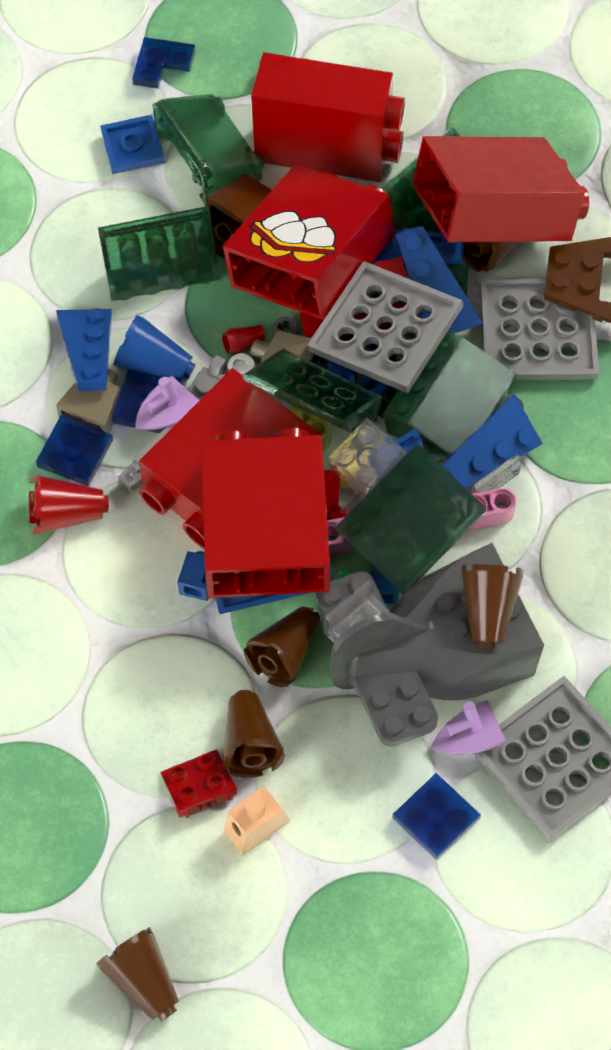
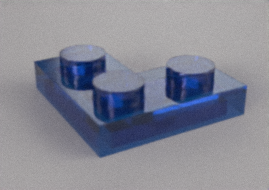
[132,37,195,89]

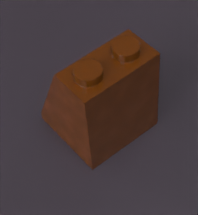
[196,173,272,259]

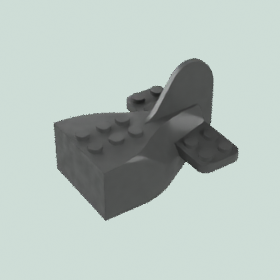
[316,543,544,747]

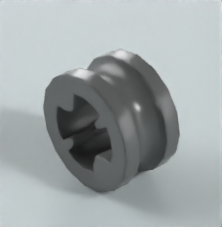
[273,317,298,337]

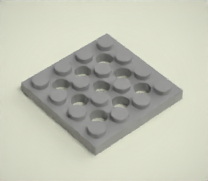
[307,261,463,393]
[480,278,599,381]
[473,676,611,842]

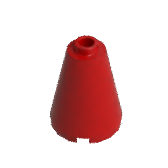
[29,475,109,534]

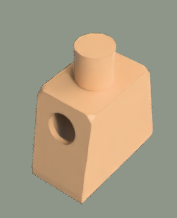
[224,786,290,856]

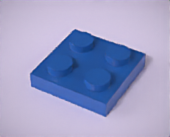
[100,114,165,174]

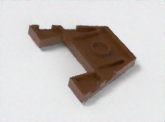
[544,237,611,323]

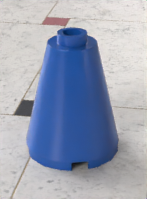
[113,315,196,382]

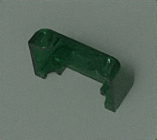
[152,94,264,205]

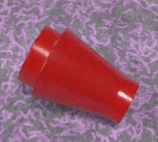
[222,325,265,355]

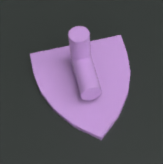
[135,376,199,430]
[431,700,507,754]

